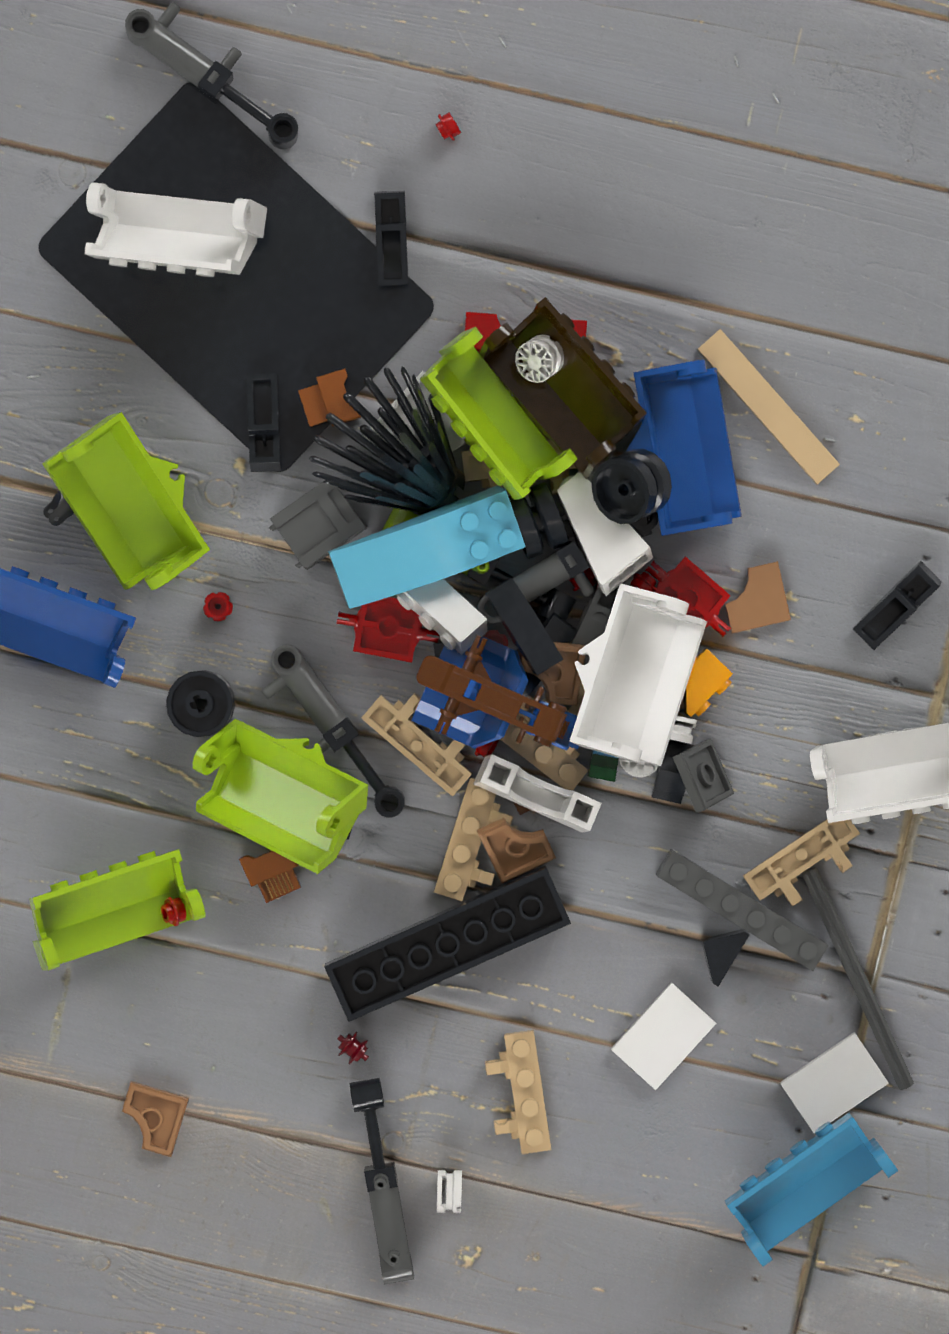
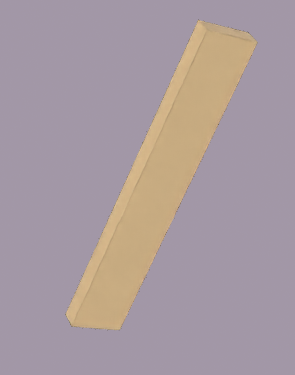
[697,329,840,485]

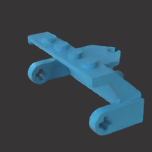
[724,1113,898,1267]

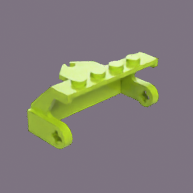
[420,327,578,500]
[42,412,210,590]
[192,718,368,874]
[29,849,206,971]

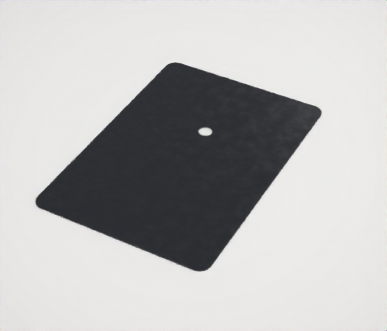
[39,82,434,472]

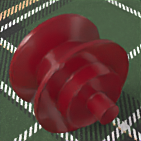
[337,1031,369,1065]

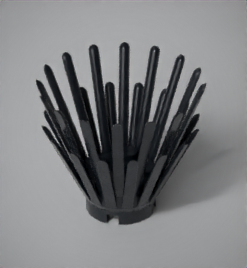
[309,366,465,515]

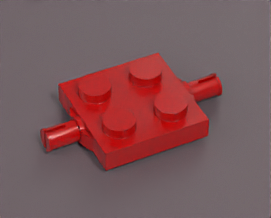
[645,556,731,637]
[337,597,439,663]

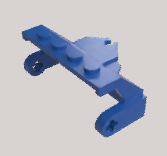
[626,360,742,536]
[0,566,136,688]

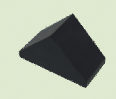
[651,740,694,804]
[701,929,750,987]

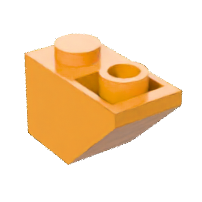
[684,648,733,717]

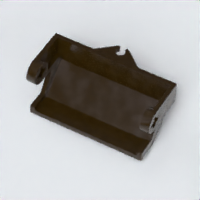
[479,297,647,479]

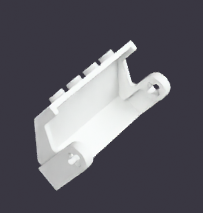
[85,182,267,277]
[570,583,707,766]
[810,723,949,824]

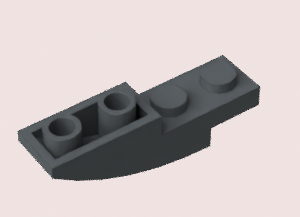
[570,573,635,665]

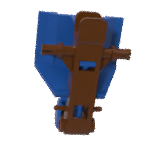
[411,635,579,750]

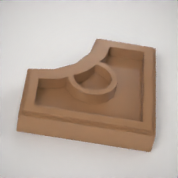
[725,561,791,634]
[522,642,585,706]
[477,818,556,883]
[122,1081,189,1157]

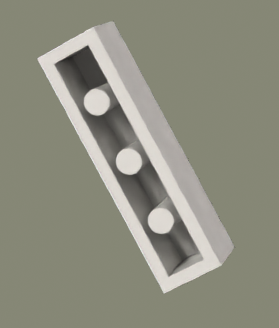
[397,579,487,655]

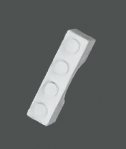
[473,754,602,833]

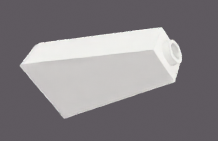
[557,472,653,596]

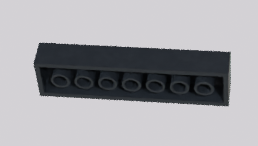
[324,865,571,1022]

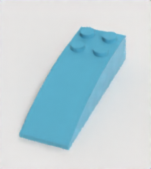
[328,485,526,609]

